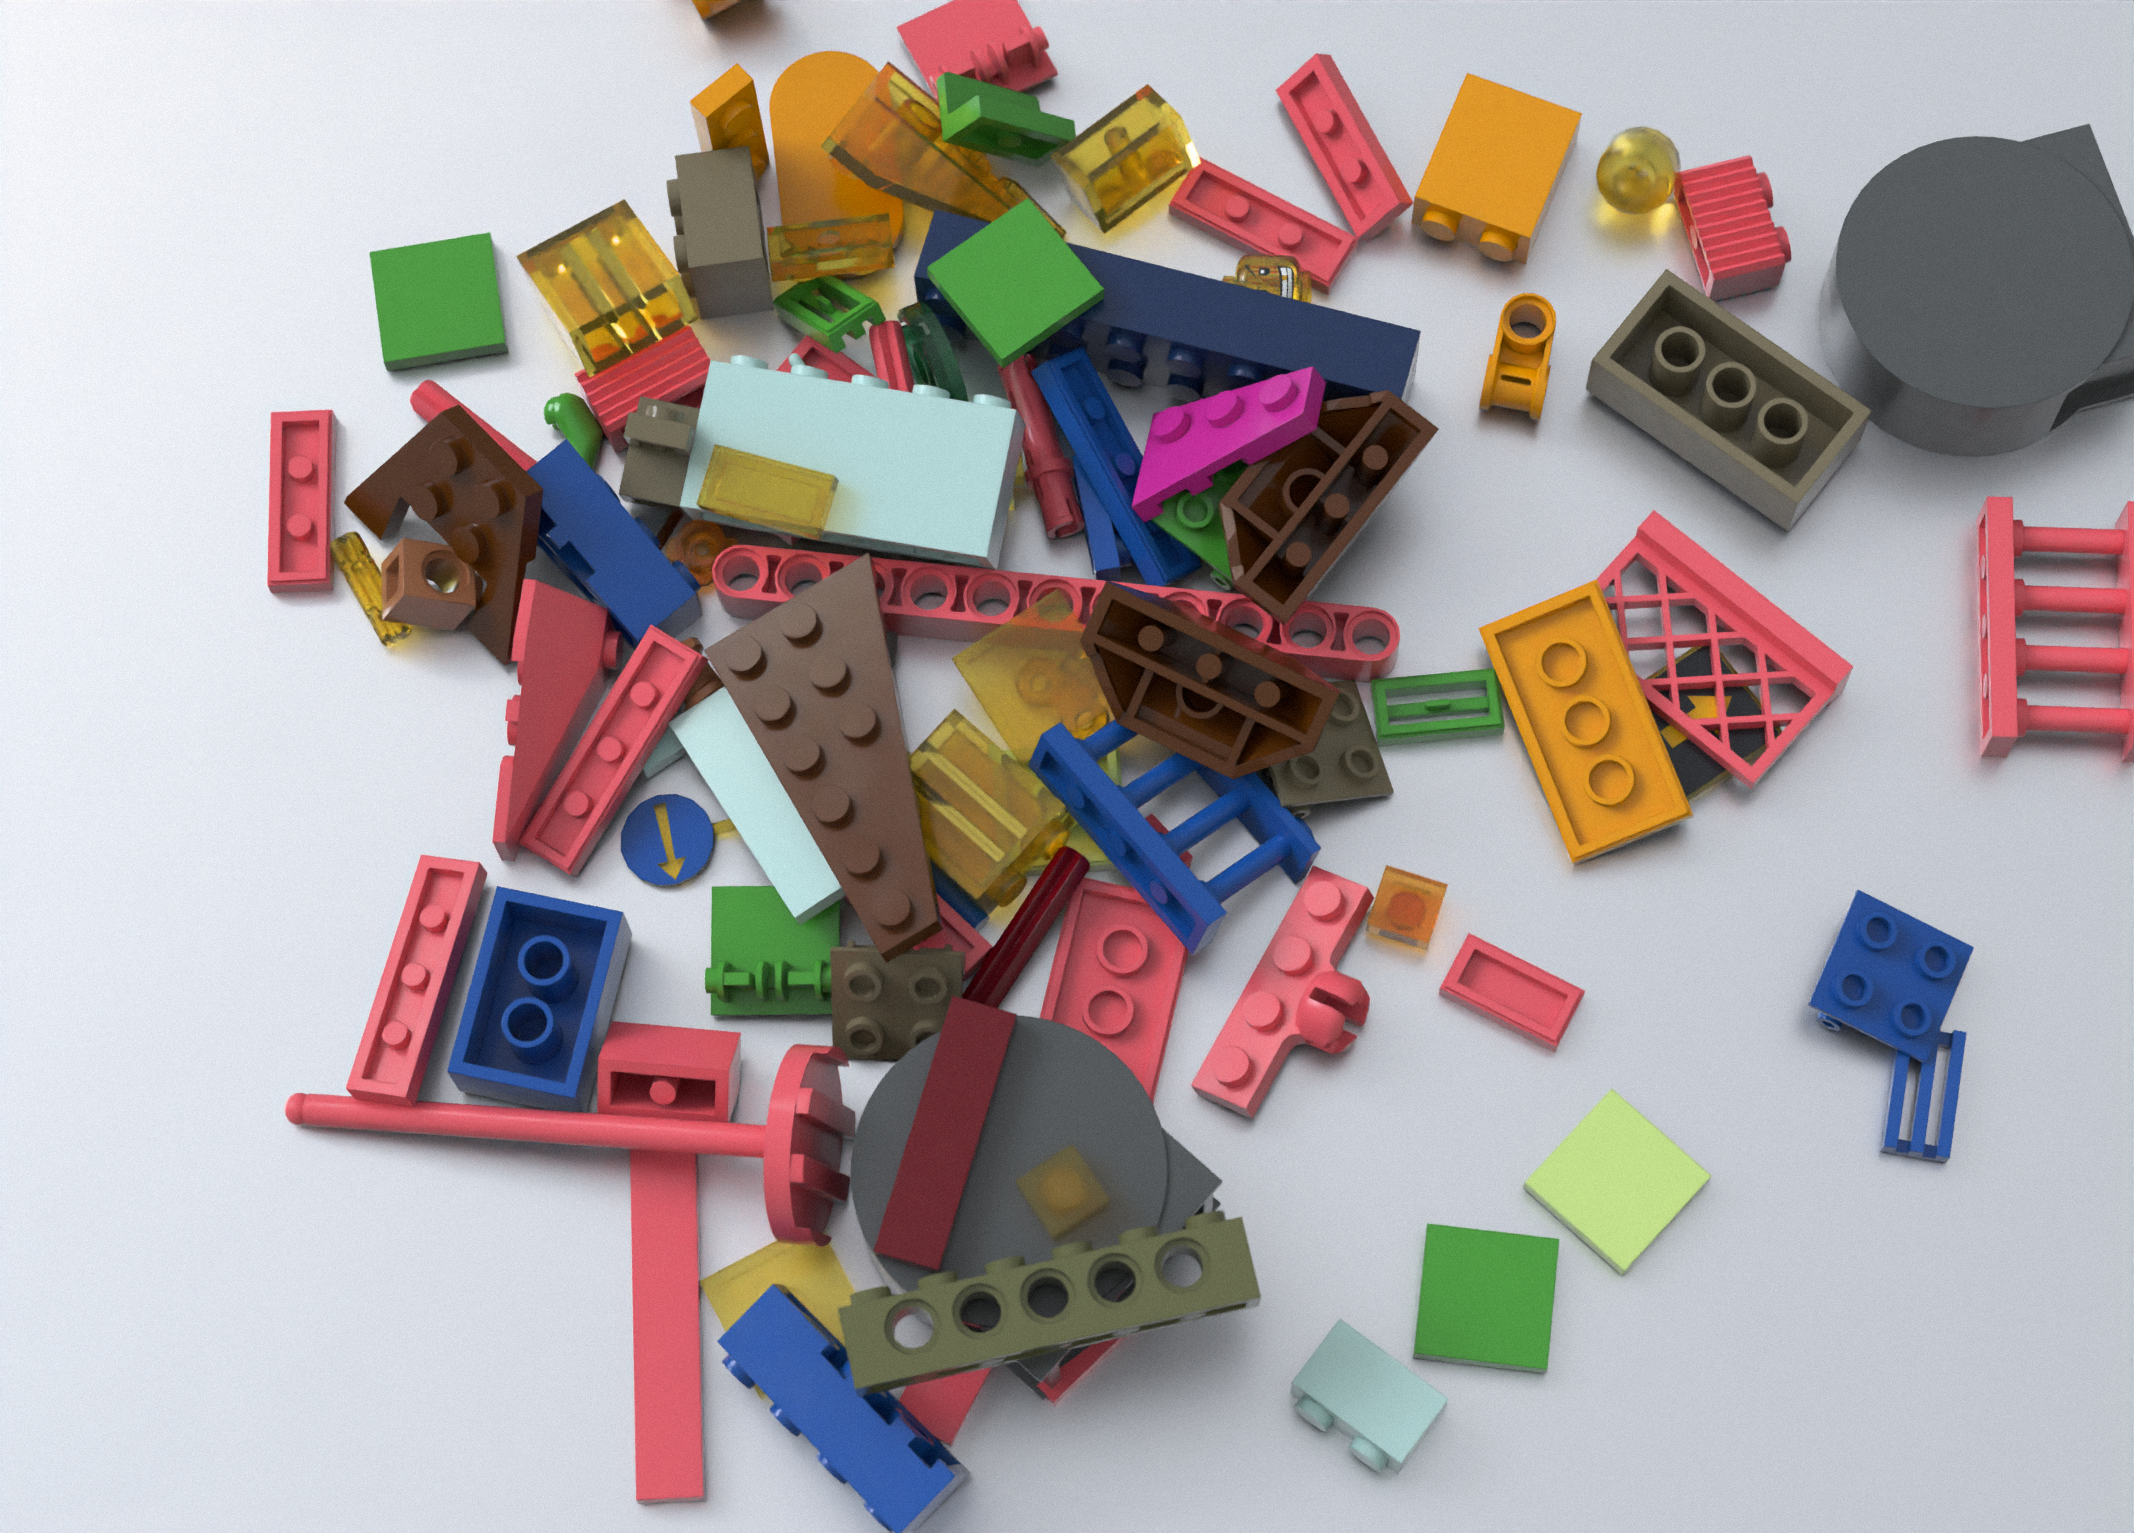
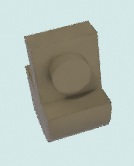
[618,396,700,514]

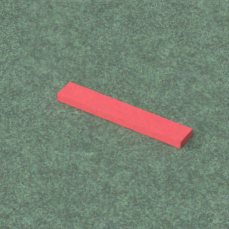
[630,1149,706,1504]

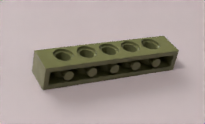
[838,1211,1261,1397]

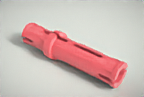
[997,354,1084,538]

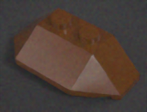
[1218,390,1439,625]
[1080,581,1341,779]

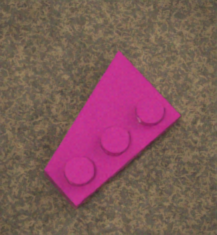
[1131,366,1326,523]

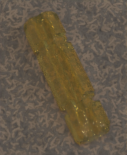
[329,531,412,646]

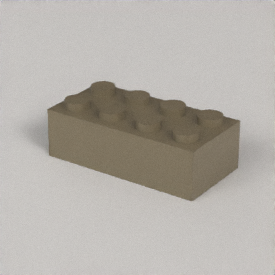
[1585,269,1872,531]

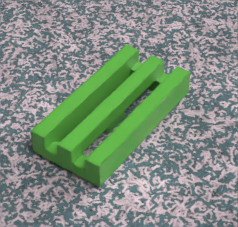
[772,269,886,353]
[1370,668,1505,747]

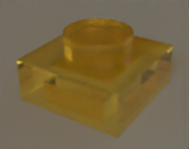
[1015,1144,1110,1241]

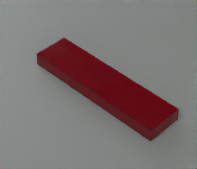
[873,996,1017,1273]

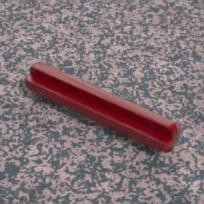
[962,845,1090,1008]

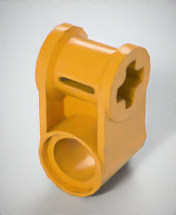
[1479,293,1556,421]

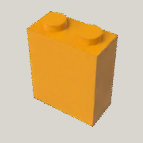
[1411,73,1582,264]

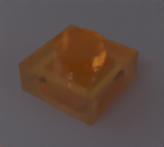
[1366,865,1448,950]

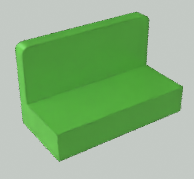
[937,72,1077,167]

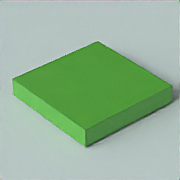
[927,198,1104,368]
[369,232,508,371]
[1413,1223,1559,1374]

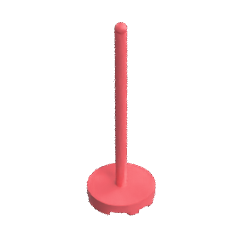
[284,1044,856,1247]

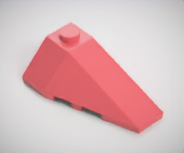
[492,579,623,862]

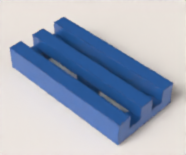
[1881,1028,1967,1163]

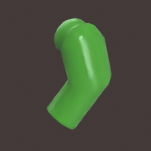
[543,392,603,470]

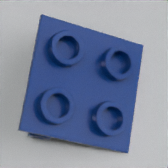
[1808,890,1974,1063]

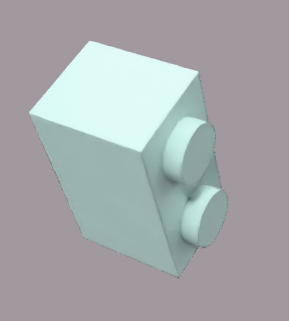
[1290,1319,1449,1474]

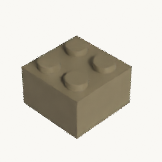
[666,146,774,320]

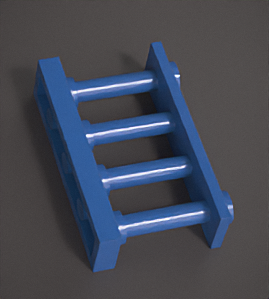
[1028,720,1321,955]

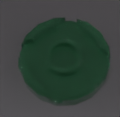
[897,300,969,402]

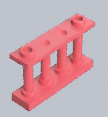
[1976,496,2134,762]

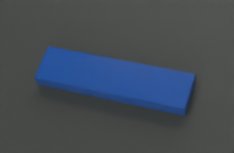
[1030,347,1202,587]

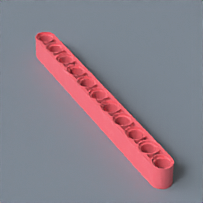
[712,545,1400,682]

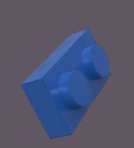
[1072,455,1131,582]

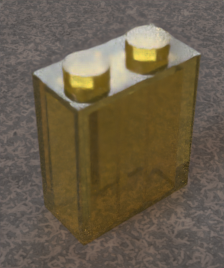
[516,199,699,378]
[910,708,1075,916]

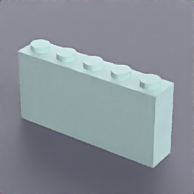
[680,355,1026,570]

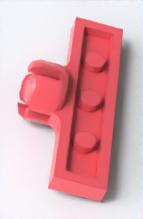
[1191,866,1374,1119]

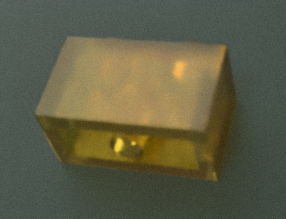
[1051,84,1201,234]

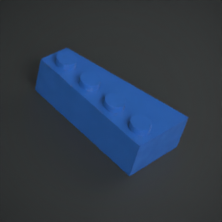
[717,1283,971,1533]

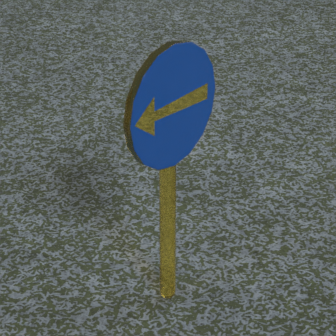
[621,794,737,887]

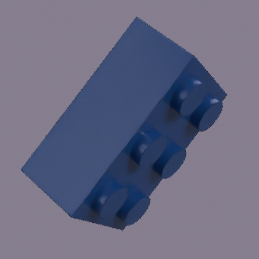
[447,886,632,1113]

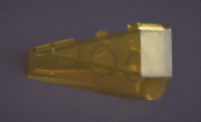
[821,61,1067,239]

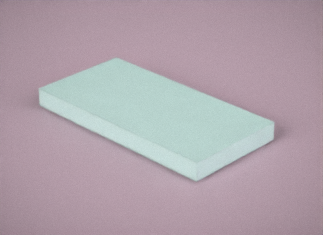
[668,686,846,925]

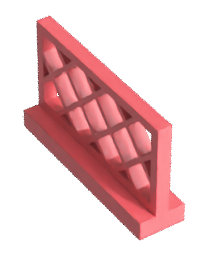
[1597,510,1853,789]

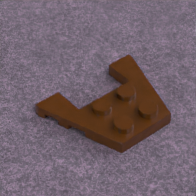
[344,405,543,666]

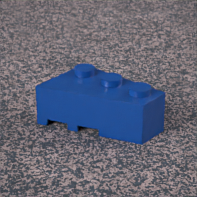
[526,439,702,651]

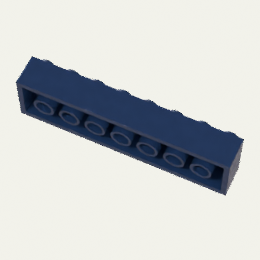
[914,209,1421,405]

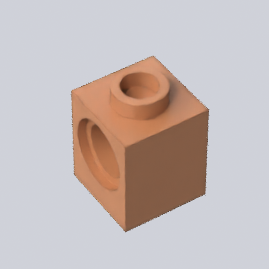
[381,538,483,631]

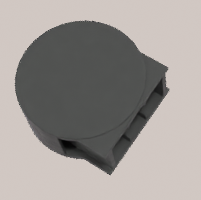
[1819,123,2134,457]
[850,1016,1223,1400]

